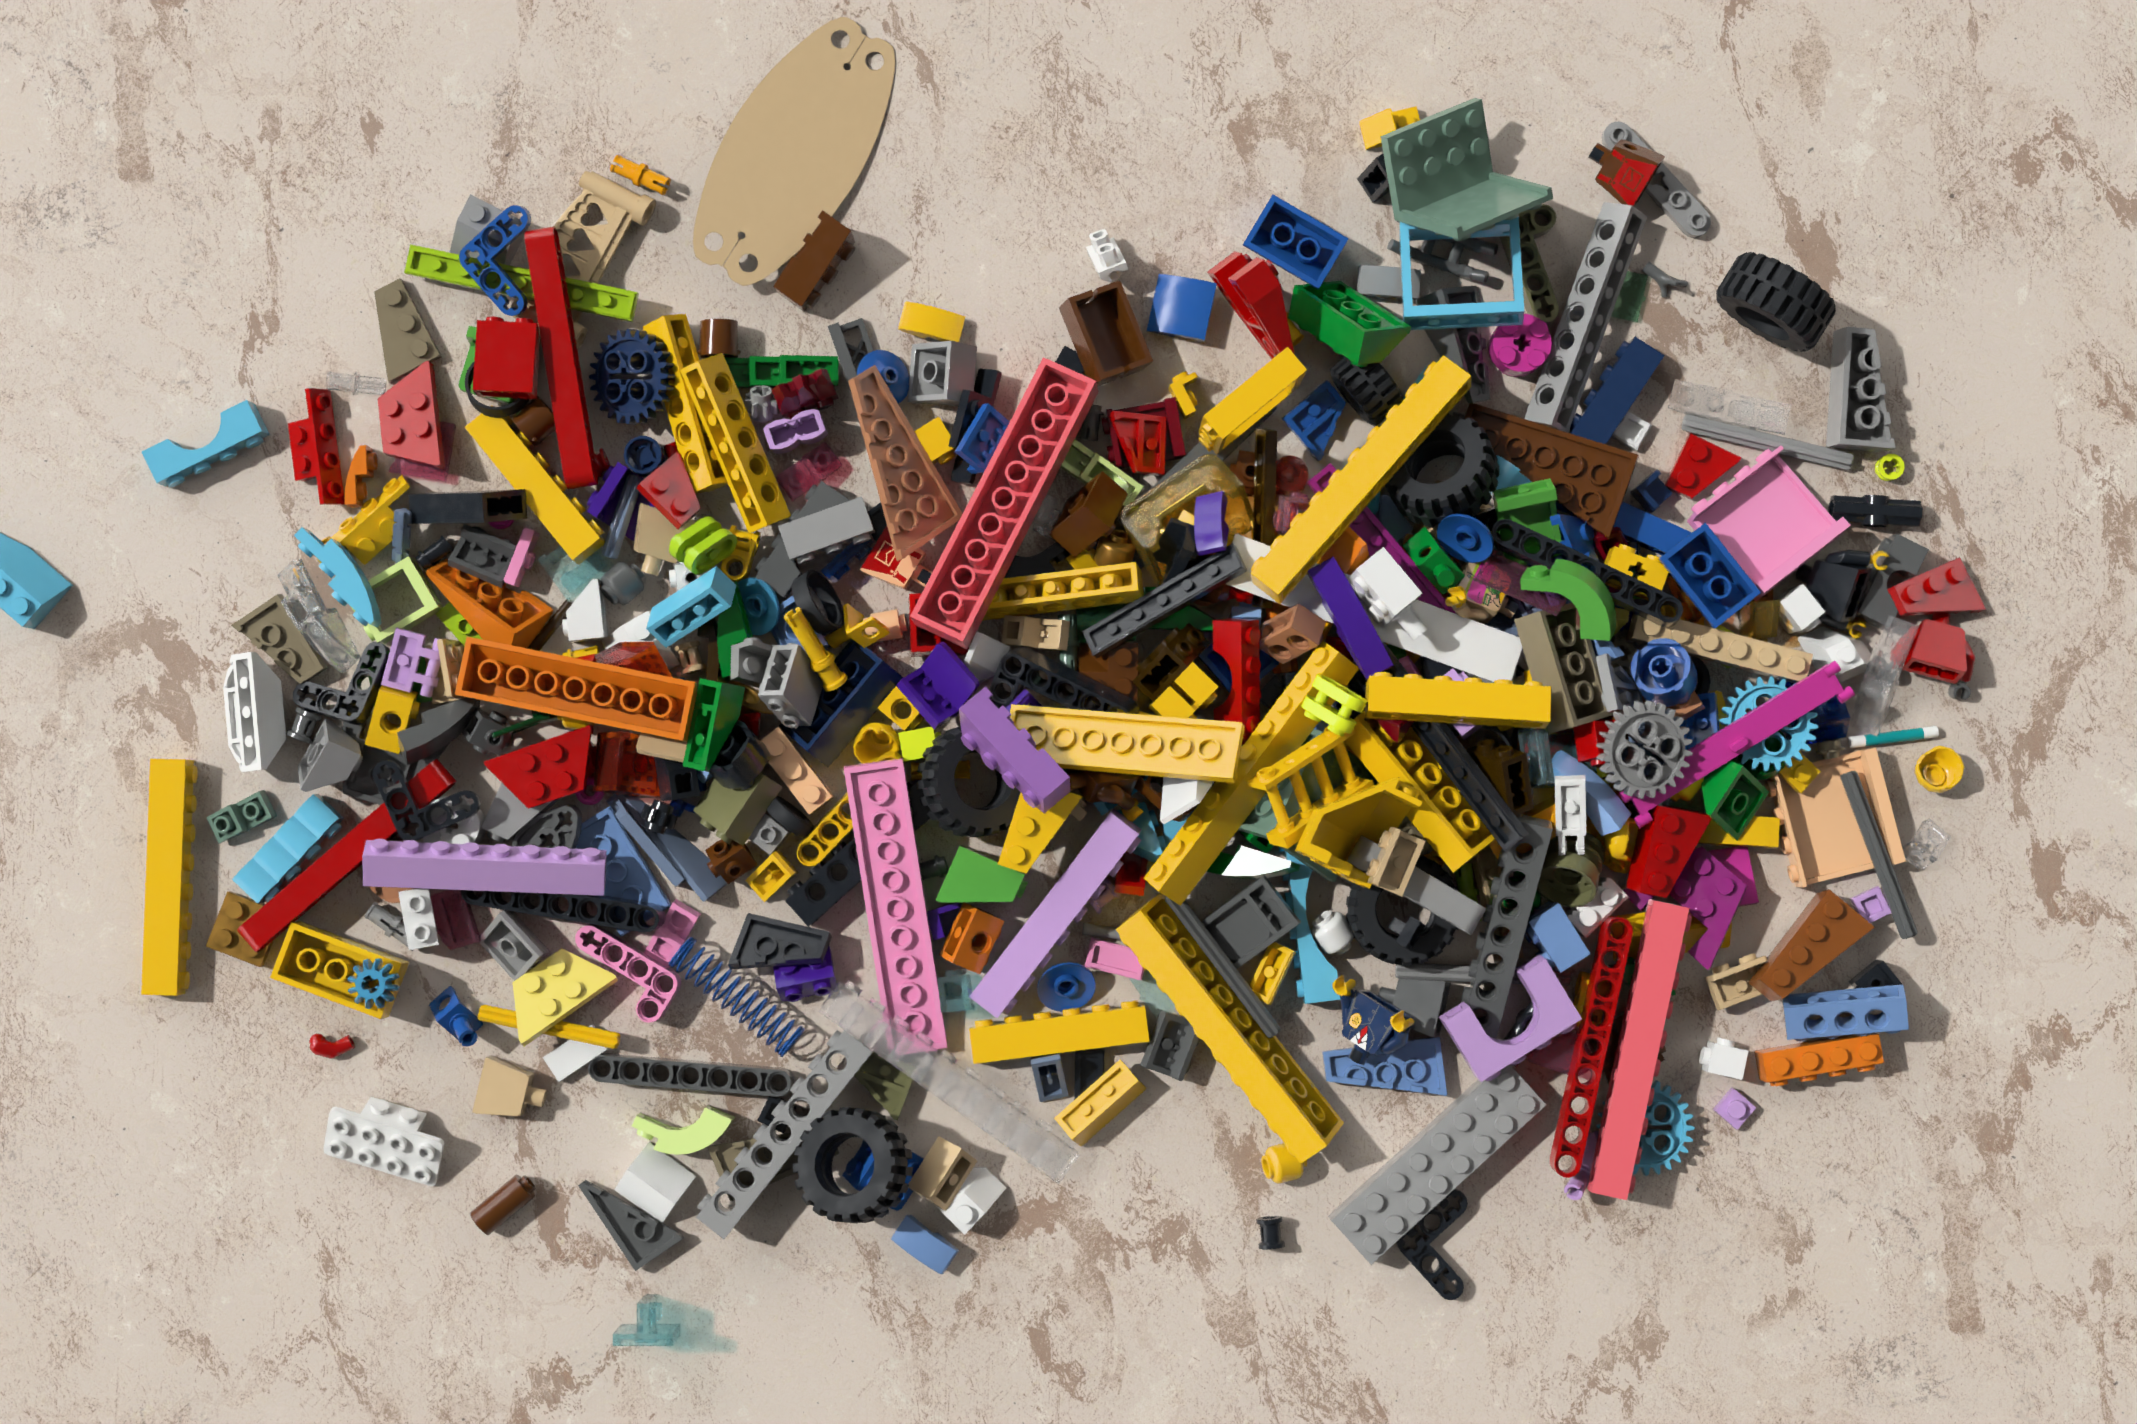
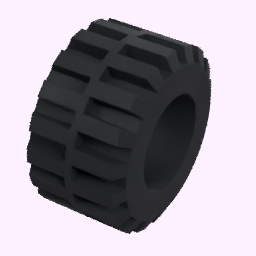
[1330,357,1403,426]

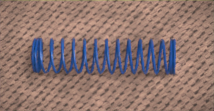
[668,937,805,1057]

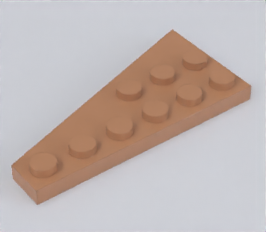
[848,365,963,561]

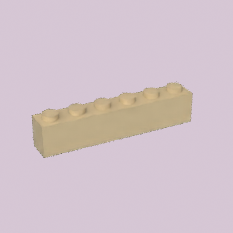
[1626,613,1813,683]

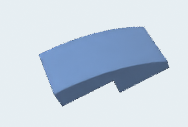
[891,1215,959,1274]

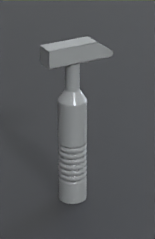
[1082,923,1121,940]

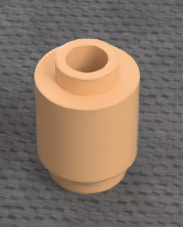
[863,609,908,643]

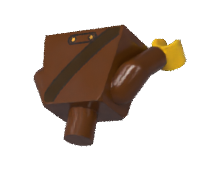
[1067,769,1143,822]

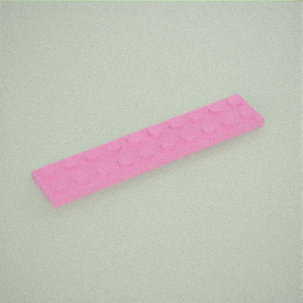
[844,758,948,1056]

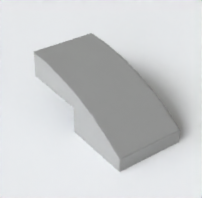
[1357,265,1421,300]

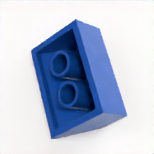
[1243,194,1348,290]
[1659,522,1761,629]

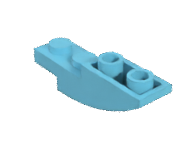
[294,527,382,628]

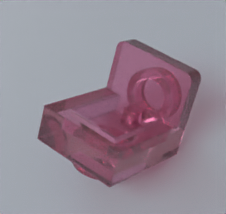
[1273,492,1311,536]

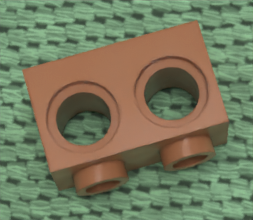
[1259,603,1326,664]

